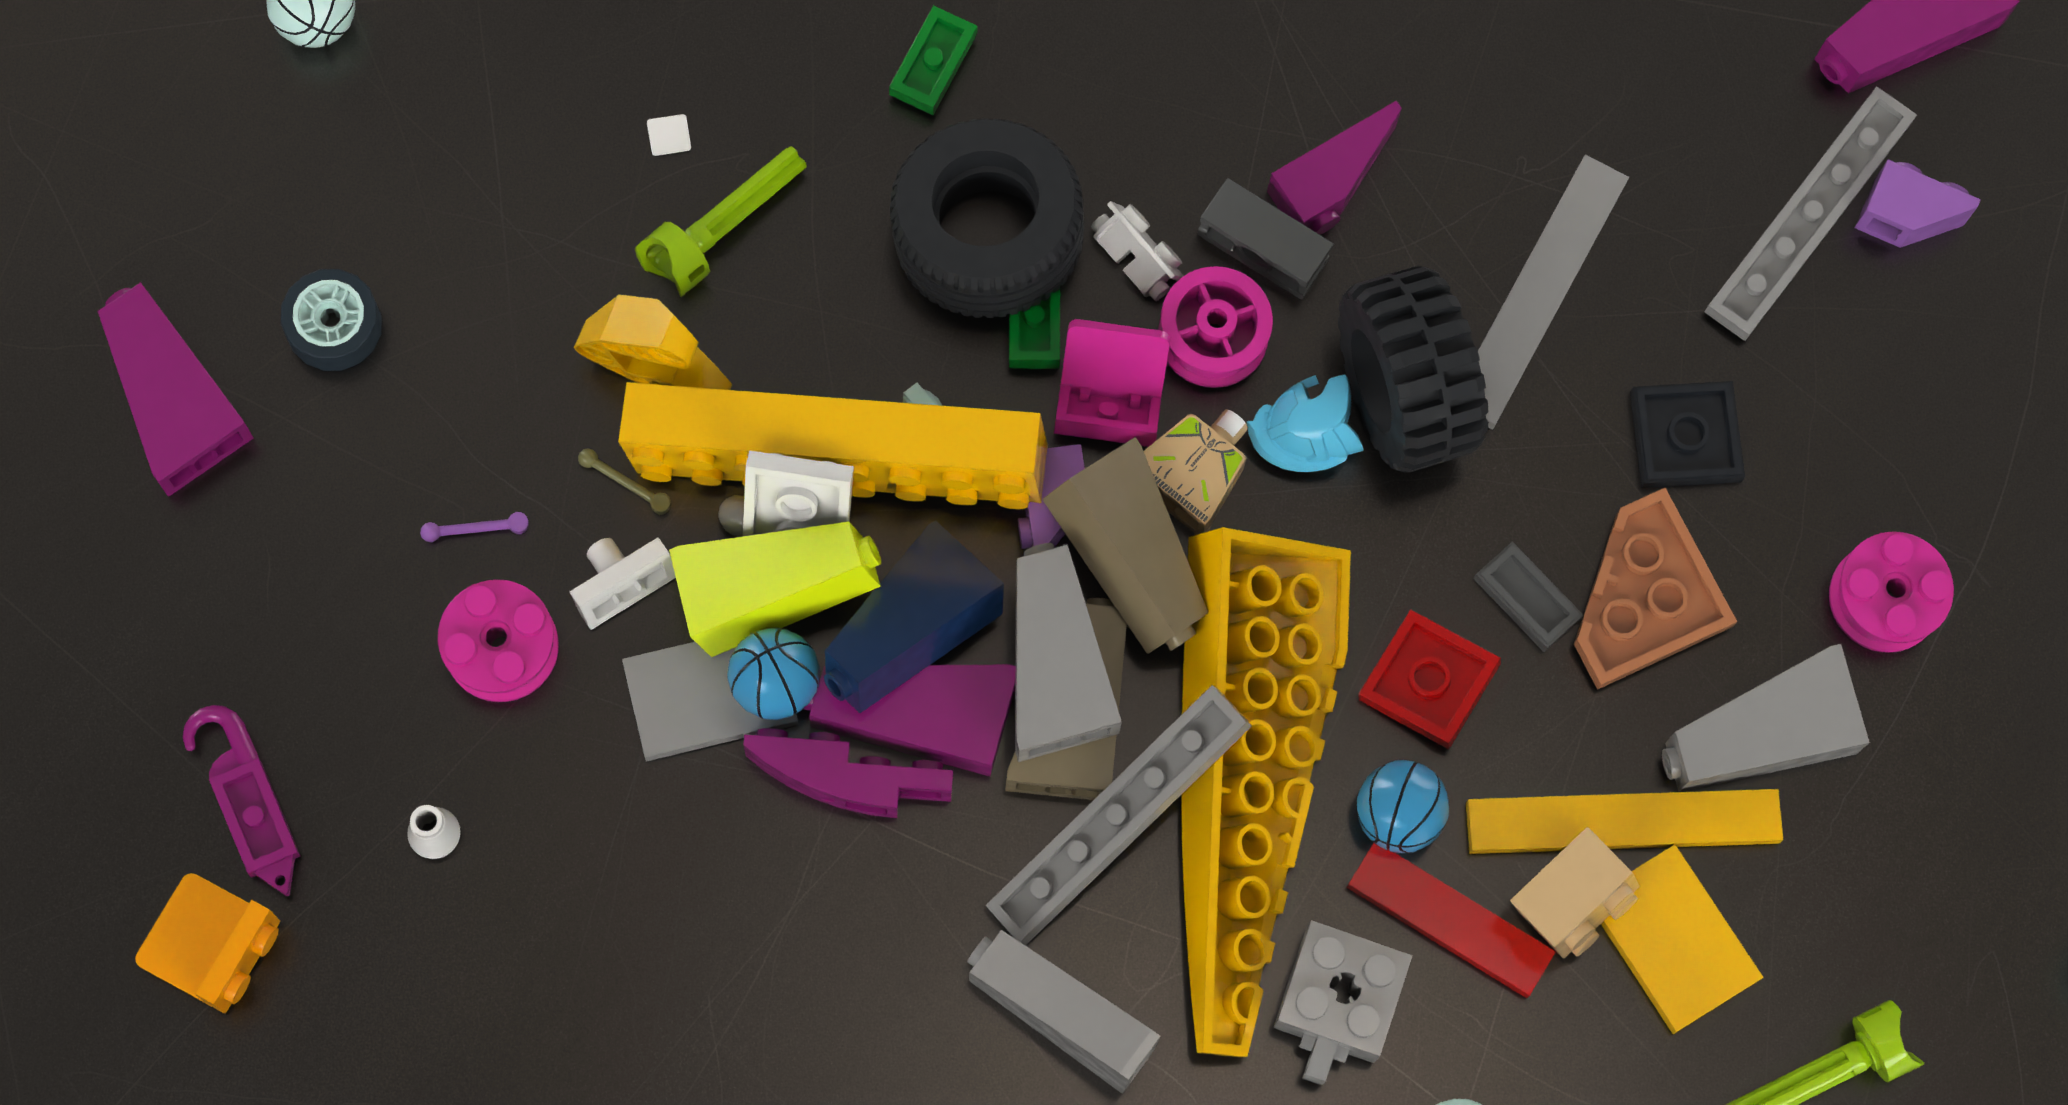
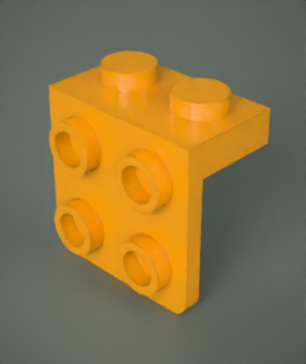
[135,873,281,1014]

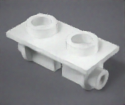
[1091,201,1184,301]

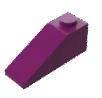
[1267,101,1402,235]

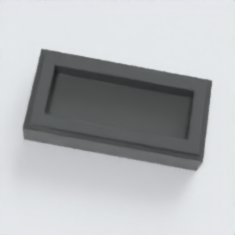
[1473,541,1584,652]

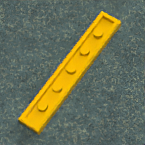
[1466,789,1783,854]

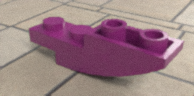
[743,728,953,818]

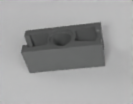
[1197,178,1334,300]

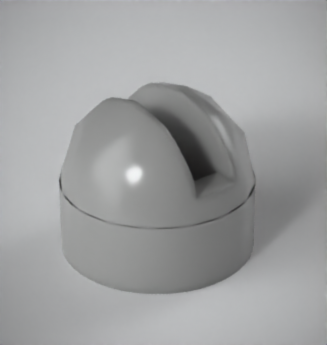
[718,495,744,537]

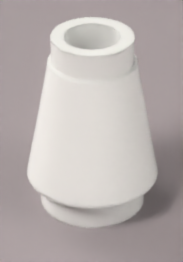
[407,805,460,859]

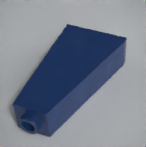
[824,520,1004,713]

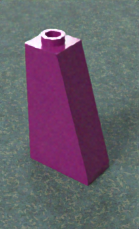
[1814,0,2020,94]
[98,282,253,497]
[803,664,1016,777]

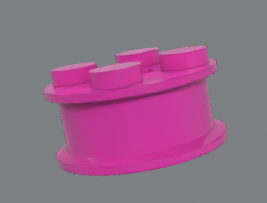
[1158,266,1273,388]
[1829,532,1954,653]
[438,580,559,702]

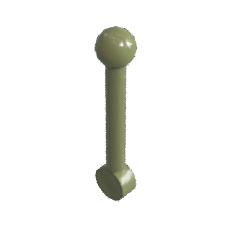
[578,448,671,515]

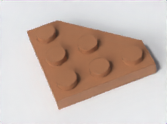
[1574,488,1737,690]

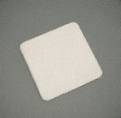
[647,114,691,156]

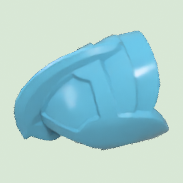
[1247,375,1364,472]

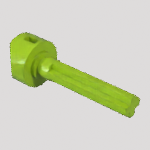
[635,146,807,297]
[1725,1000,1925,1105]

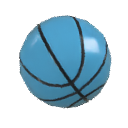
[727,627,820,720]
[1357,760,1449,853]

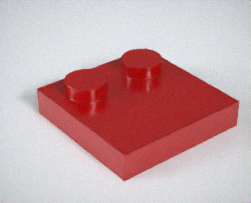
[1358,609,1501,749]

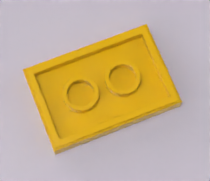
[1601,845,1764,1034]

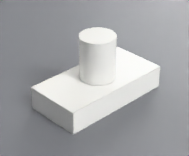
[570,537,676,630]

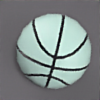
[266,0,355,48]

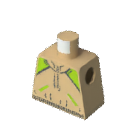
[1144,409,1248,535]

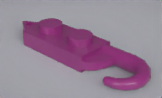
[183,705,301,897]

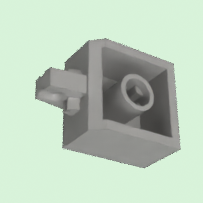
[1273,920,1413,1085]

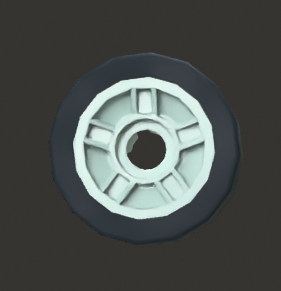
[281,269,382,371]

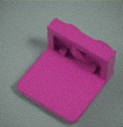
[1054,319,1170,447]

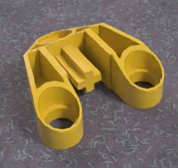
[574,295,732,390]

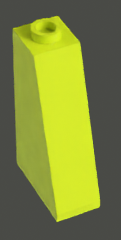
[669,521,881,657]

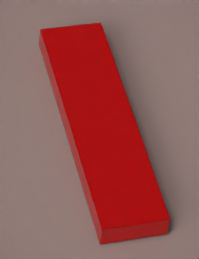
[1346,843,1556,998]

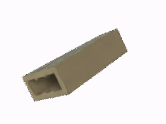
[1042,437,1208,654]
[1005,598,1127,800]

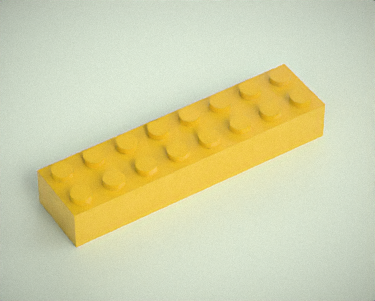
[618,382,1048,509]

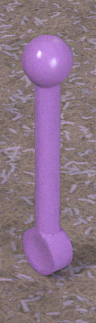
[420,512,529,542]

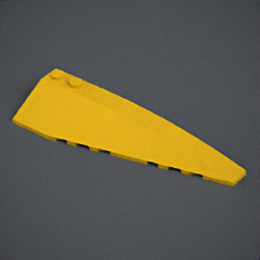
[1181,527,1351,1057]

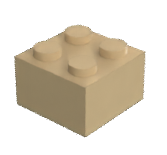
[1510,827,1640,959]

